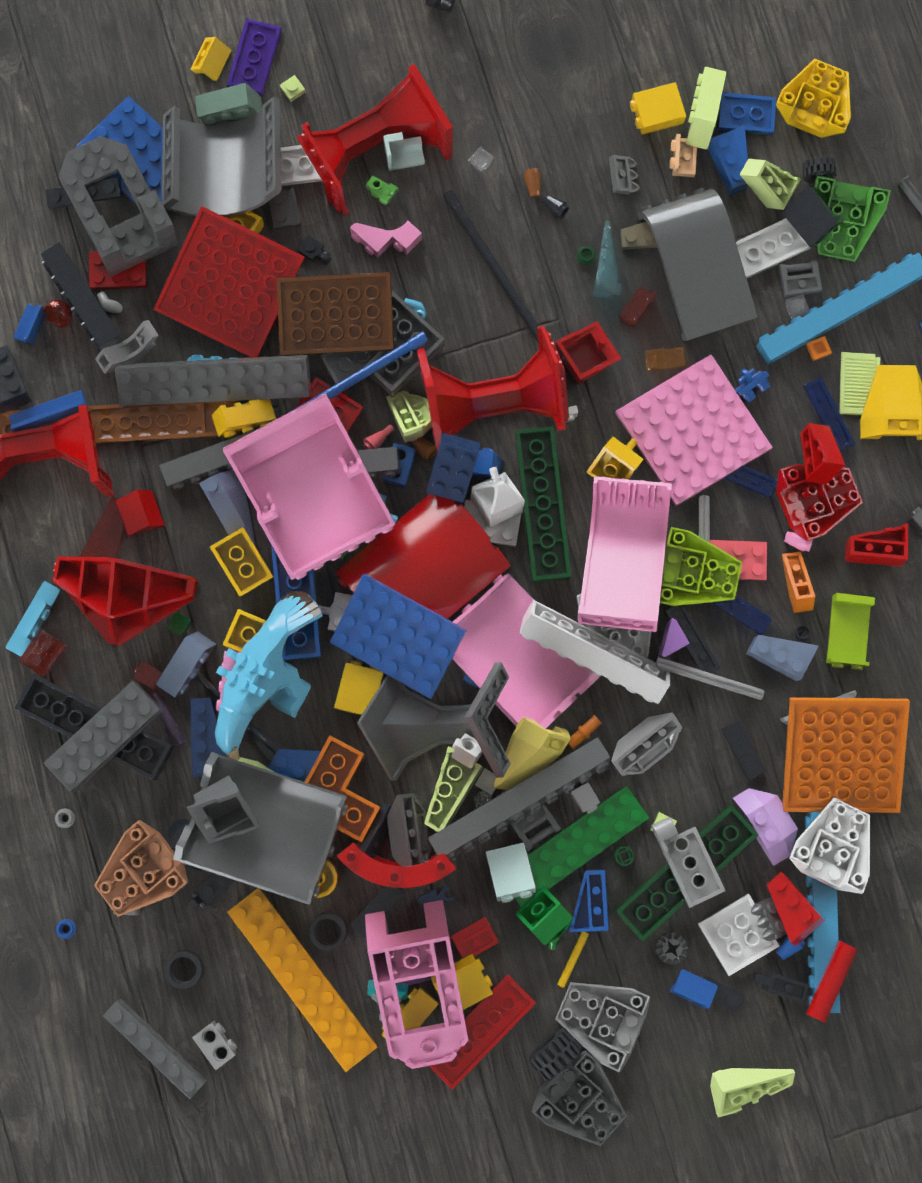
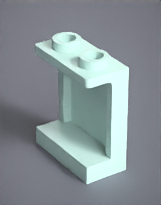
[486,843,536,903]

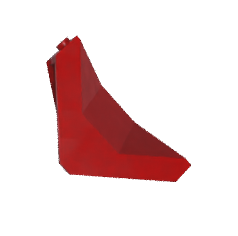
[53,556,198,646]

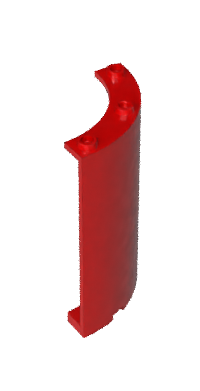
[336,494,511,619]
[337,842,456,888]

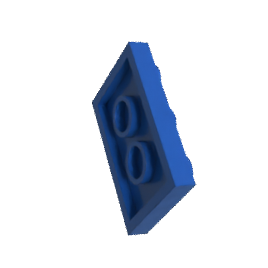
[718,92,776,135]

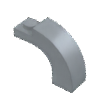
[95,320,158,374]

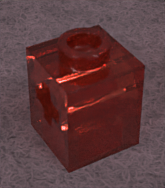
[133,661,163,691]

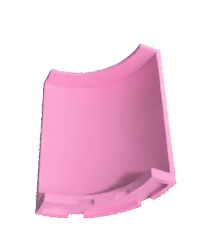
[453,573,600,729]

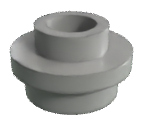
[55,809,75,828]

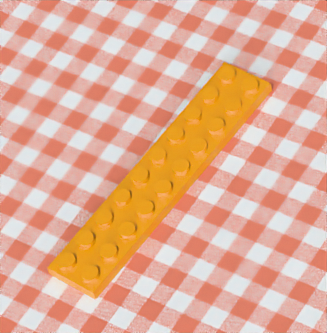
[227,888,378,1072]

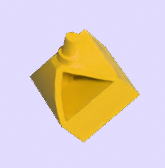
[587,437,643,480]

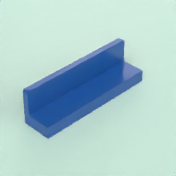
[9,390,88,432]

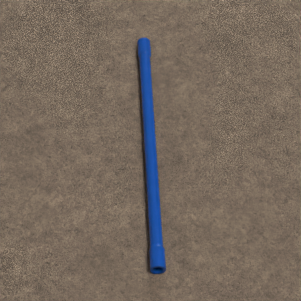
[292,331,428,411]

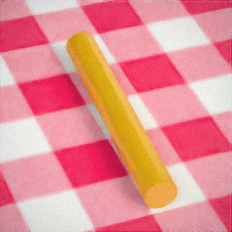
[557,932,589,988]

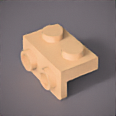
[670,134,697,177]

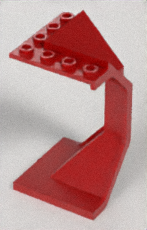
[296,64,453,217]
[417,326,570,451]
[0,405,114,497]

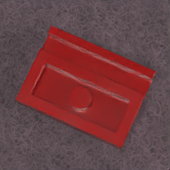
[451,917,499,958]

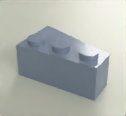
[156,631,216,698]

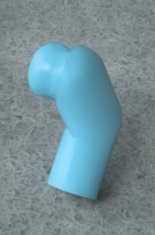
[404,298,427,319]

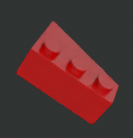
[800,423,845,484]
[845,524,908,567]
[767,872,825,946]

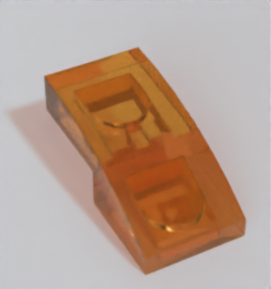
[645,347,686,370]

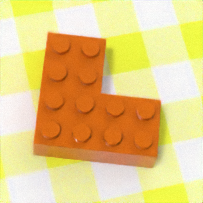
[305,736,381,842]

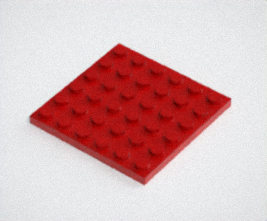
[153,206,305,358]

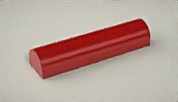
[806,941,858,1023]

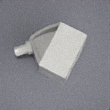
[470,467,525,528]

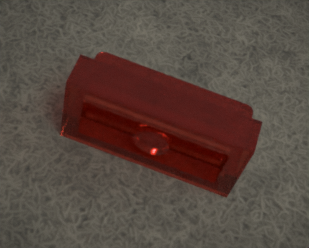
[619,286,657,328]

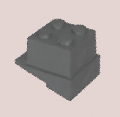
[187,776,260,844]

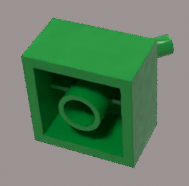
[515,886,573,950]

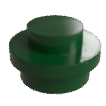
[577,246,596,265]

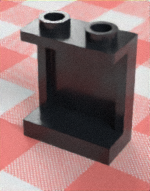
[782,187,843,247]

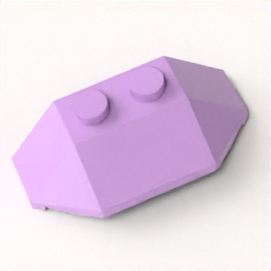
[732,788,798,866]

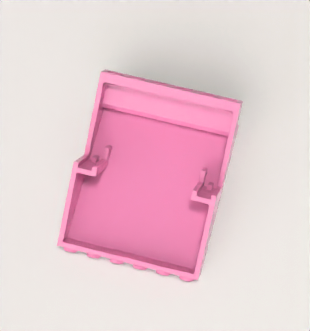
[223,393,395,580]

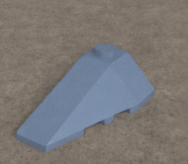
[199,470,255,544]

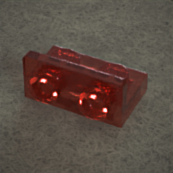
[18,629,66,677]

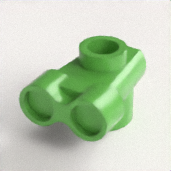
[366,176,399,206]

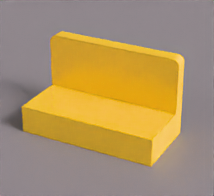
[190,37,231,81]

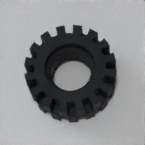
[802,156,837,183]

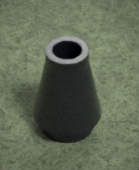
[541,193,569,219]

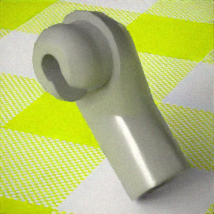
[97,292,123,314]

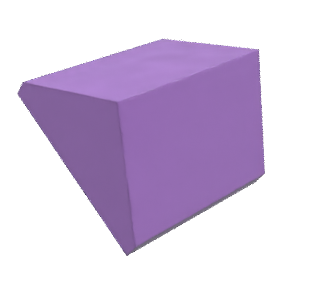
[657,618,689,659]

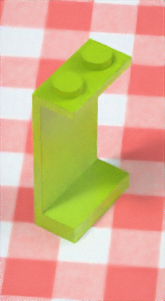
[826,593,875,670]

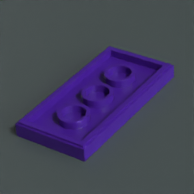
[226,18,282,97]

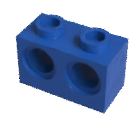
[382,443,416,489]

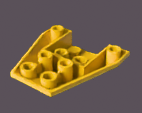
[776,59,851,138]
[860,365,922,440]

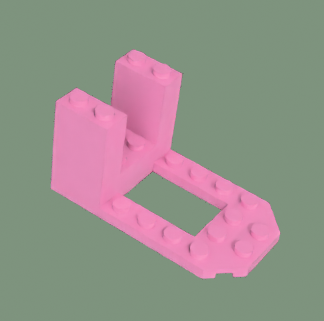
[365,900,468,1069]

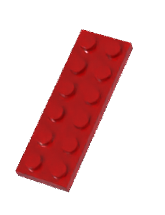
[429,974,536,1090]

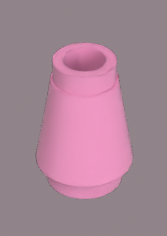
[784,531,813,552]

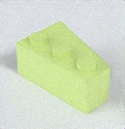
[740,159,801,210]

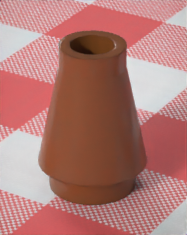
[523,168,541,197]
[410,437,437,460]

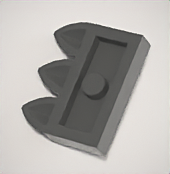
[609,155,640,195]
[751,896,787,941]

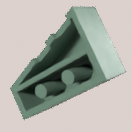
[195,83,262,124]

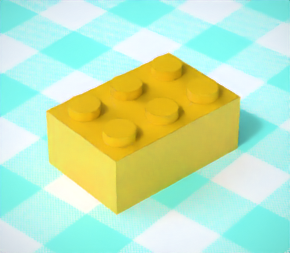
[210,527,274,596]

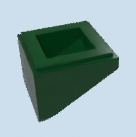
[166,612,193,638]

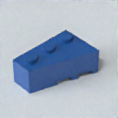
[708,125,748,196]

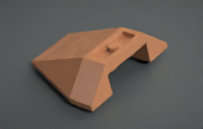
[94,820,188,917]

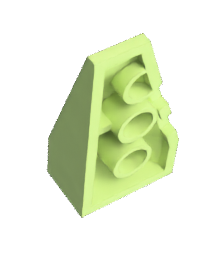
[710,1068,795,1117]

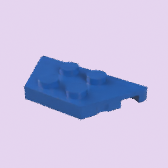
[268,749,321,782]

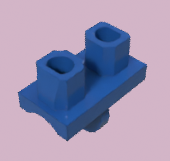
[734,369,770,402]

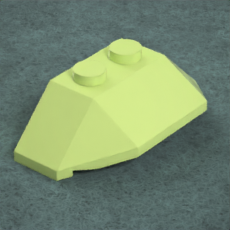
[386,390,432,442]

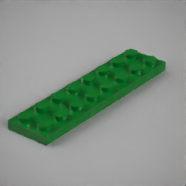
[515,786,649,907]

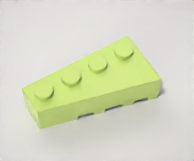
[686,67,726,150]
[424,746,483,832]

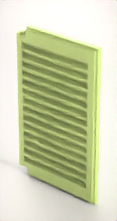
[839,352,880,416]

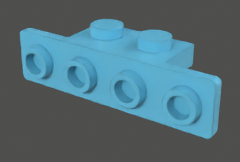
[6,581,61,657]

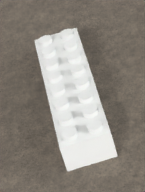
[520,600,670,704]

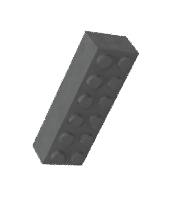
[44,681,163,793]

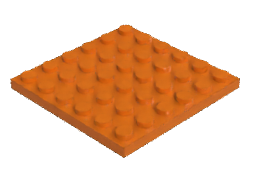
[782,698,910,813]

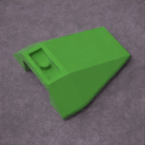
[814,176,891,262]

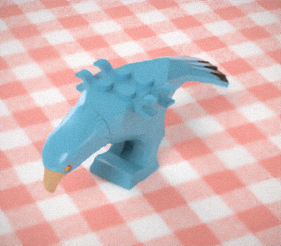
[215,591,323,760]

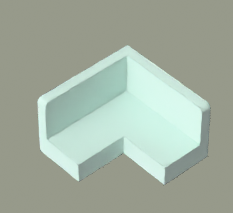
[384,132,425,171]

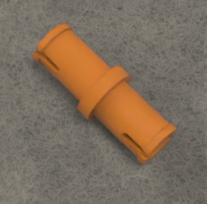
[568,715,602,750]

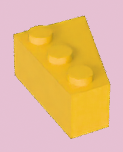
[212,399,276,438]

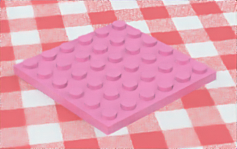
[615,355,773,507]

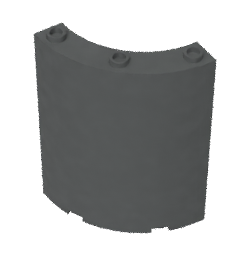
[173,752,348,905]

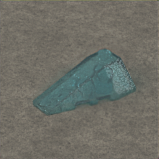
[592,220,621,301]

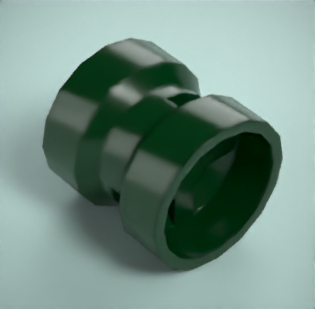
[613,846,634,866]

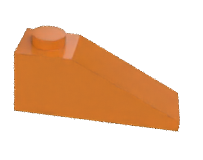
[782,551,816,613]

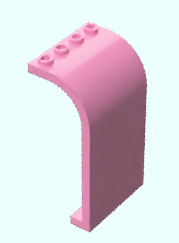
[578,477,672,632]

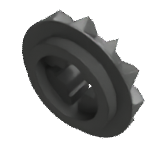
[656,933,688,965]

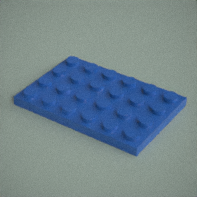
[76,96,168,212]
[330,574,467,699]

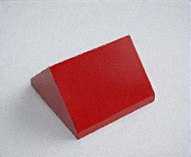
[115,490,165,537]

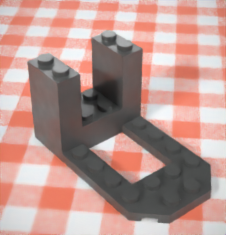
[58,136,178,277]

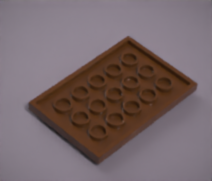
[277,272,394,356]

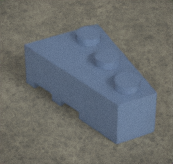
[746,635,818,681]

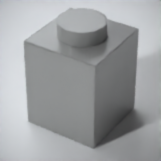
[570,782,600,814]

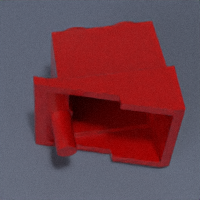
[555,321,621,386]

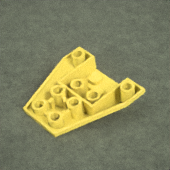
[493,717,571,791]

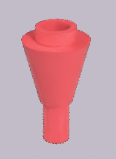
[363,424,394,450]

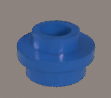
[56,919,76,939]

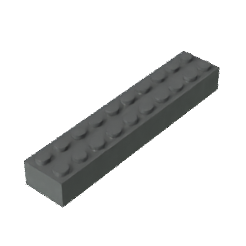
[115,355,311,406]
[428,738,610,863]

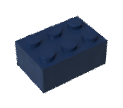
[426,433,480,503]

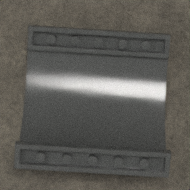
[162,96,282,217]

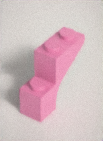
[350,221,422,258]

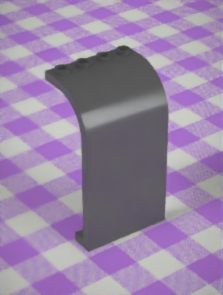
[636,187,758,341]

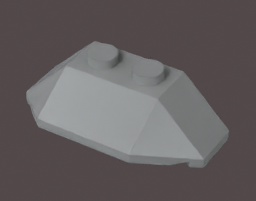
[611,713,682,776]

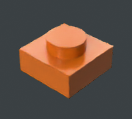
[806,336,832,362]

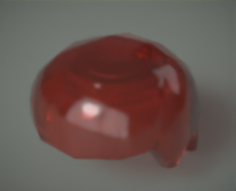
[43,299,73,328]

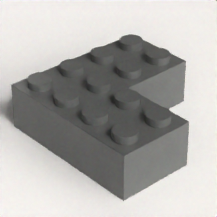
[365,291,445,398]

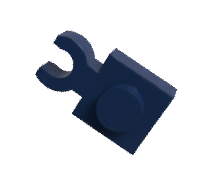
[417,886,454,914]

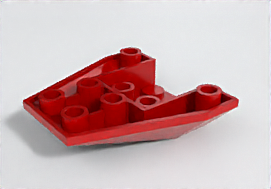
[776,464,863,541]

